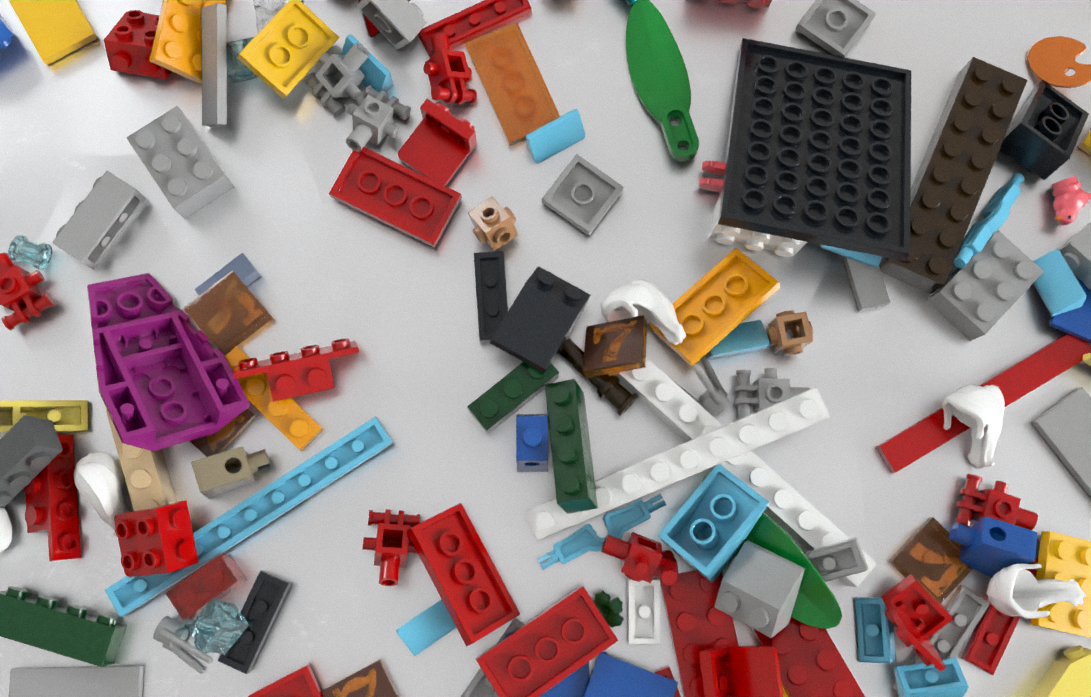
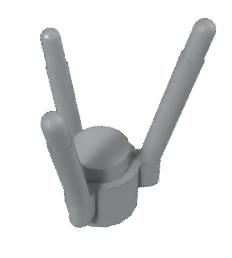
[669,355,731,417]
[153,614,232,674]

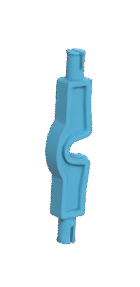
[953,173,1025,269]
[537,494,666,570]

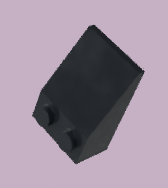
[1000,80,1089,180]
[490,266,591,373]

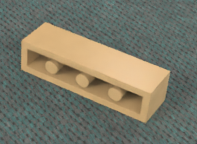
[106,410,177,511]

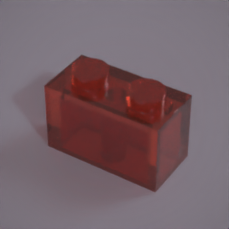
[166,554,248,620]

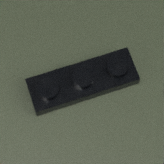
[474,251,508,343]
[217,570,291,674]

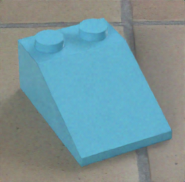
[658,464,769,583]

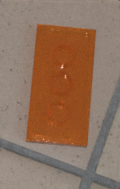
[465,23,560,146]

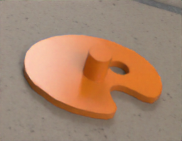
[1028,36,1091,88]

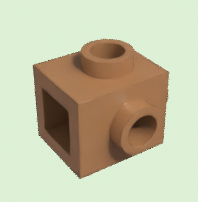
[468,196,518,251]
[766,310,813,356]

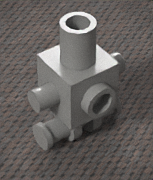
[304,43,370,117]
[346,85,411,152]
[734,368,810,420]

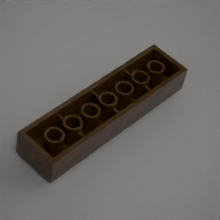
[879,57,1027,294]

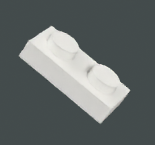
[627,579,661,645]

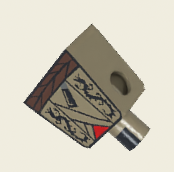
[191,447,271,499]

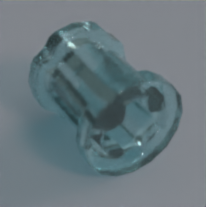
[8,235,52,270]

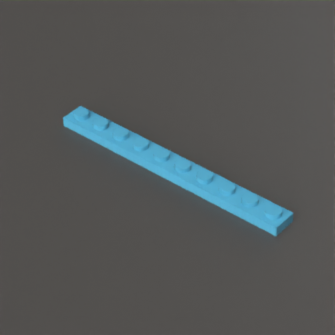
[105,416,393,617]

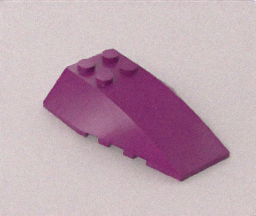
[87,273,250,451]

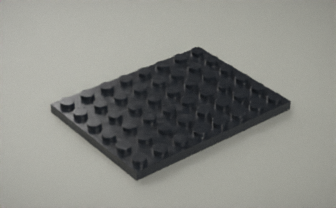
[718,38,911,261]

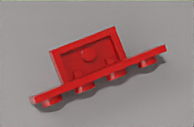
[233,338,359,402]
[23,434,81,561]

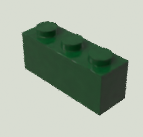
[467,362,559,434]

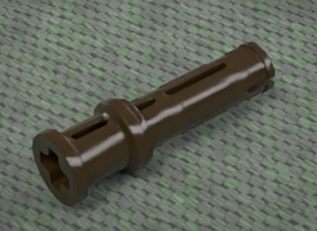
[558,338,638,416]

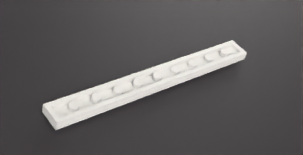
[525,387,830,541]

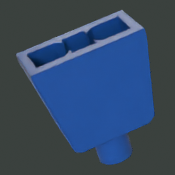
[516,414,548,472]
[949,517,1037,578]

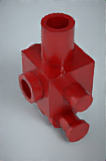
[423,33,477,104]
[0,253,56,331]
[955,474,1038,530]
[362,509,420,586]
[601,532,678,586]

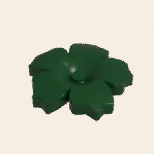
[593,590,624,628]

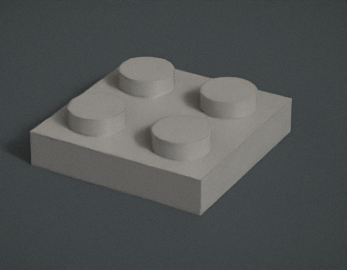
[795,0,877,57]
[542,154,624,236]

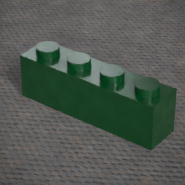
[545,379,598,514]
[0,586,127,667]

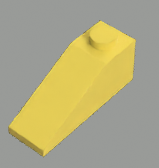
[0,400,88,437]
[1030,645,1091,697]

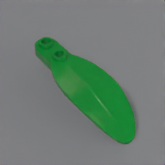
[626,0,699,161]
[702,476,842,629]

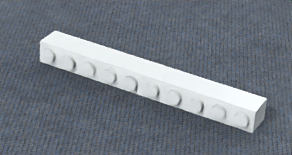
[617,354,877,587]

